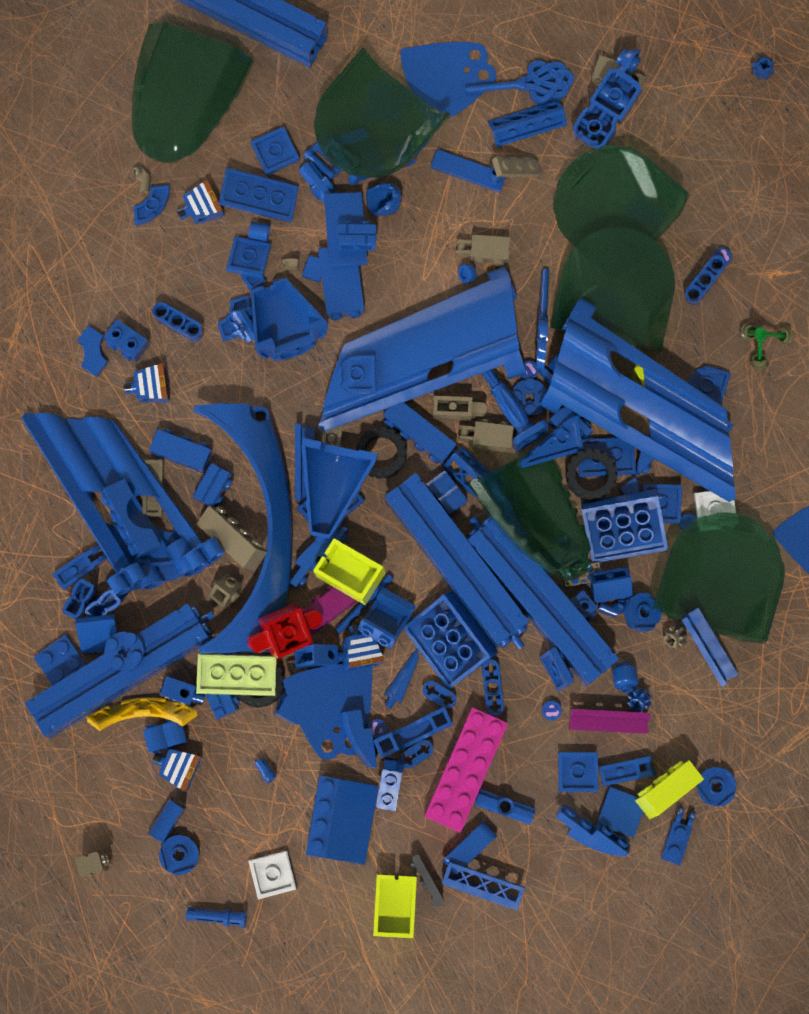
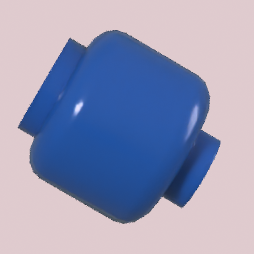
[612,662,639,693]

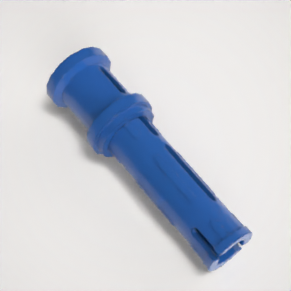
[186,907,247,929]

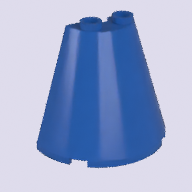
[251,278,328,361]

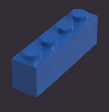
[383,402,457,465]

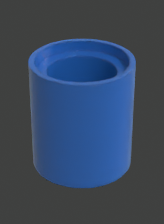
[248,222,270,242]

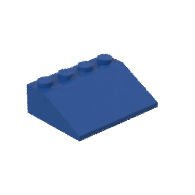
[581,489,668,563]
[404,590,499,690]
[306,776,379,865]

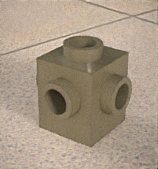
[209,573,242,608]

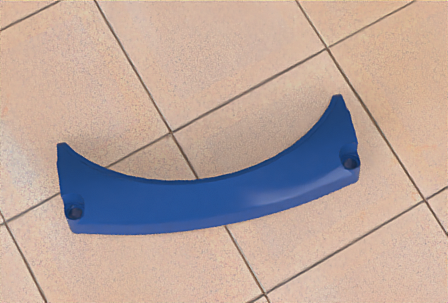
[194,403,293,655]

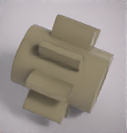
[664,624,688,650]

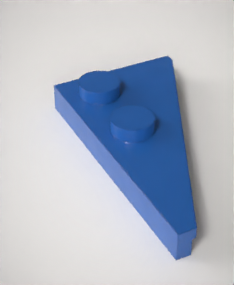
[519,414,583,468]

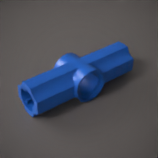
[299,161,336,204]
[474,789,536,825]

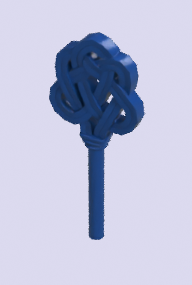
[465,60,574,105]
[536,269,549,369]

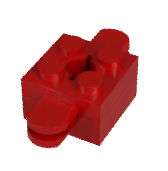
[247,604,322,659]

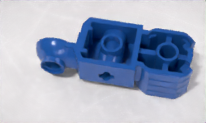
[573,49,642,153]

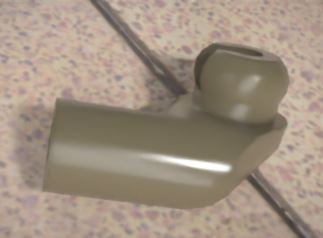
[132,166,150,193]

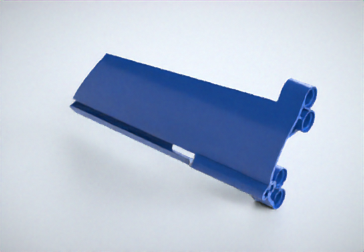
[318,267,526,432]

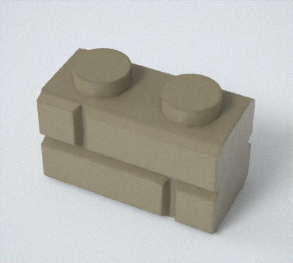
[75,852,111,877]

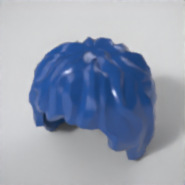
[366,183,402,217]

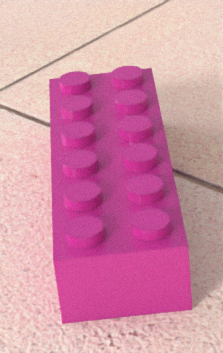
[424,707,508,833]

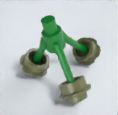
[740,323,794,370]

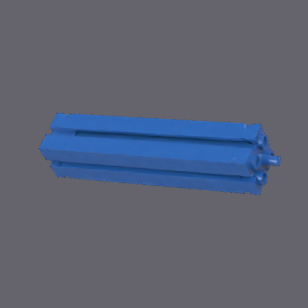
[177,0,328,68]
[385,473,529,650]
[467,515,619,687]
[25,603,215,739]

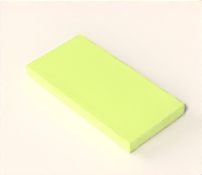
[196,654,276,696]

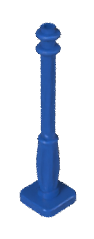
[481,369,549,453]

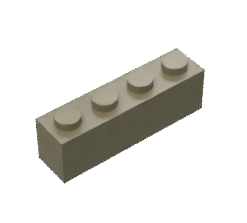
[197,506,267,571]

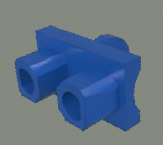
[229,307,254,343]

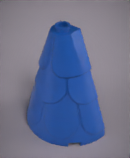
[301,438,378,542]

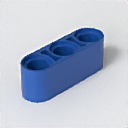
[685,255,726,305]
[152,302,204,342]
[442,821,497,875]

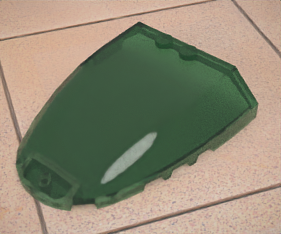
[132,22,253,163]
[469,447,591,580]

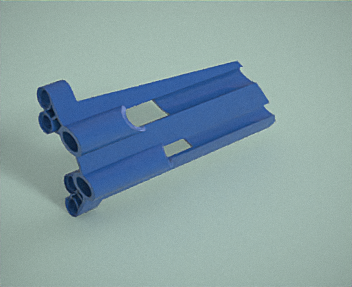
[539,297,736,502]
[21,413,225,597]

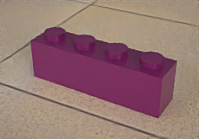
[301,586,358,636]

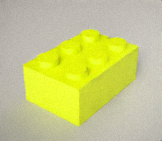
[313,539,386,605]
[635,760,704,820]
[373,874,417,938]

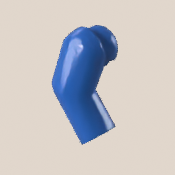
[598,599,625,617]

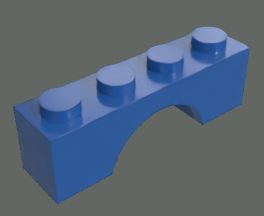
[101,479,161,560]
[373,707,453,759]

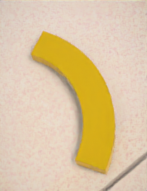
[86,698,197,731]

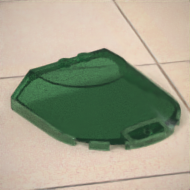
[314,47,450,178]
[553,145,690,280]
[550,227,675,351]
[653,512,785,644]

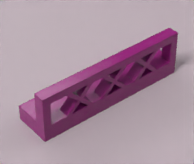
[569,709,650,734]

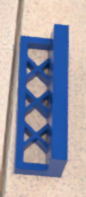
[488,100,567,147]
[295,424,315,503]
[442,446,518,518]
[681,607,738,687]
[442,861,525,910]

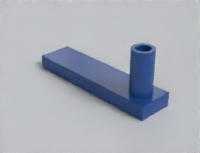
[431,149,506,193]

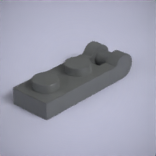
[410,854,443,907]

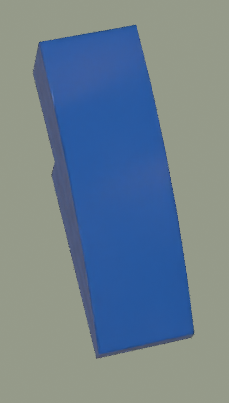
[340,710,377,768]

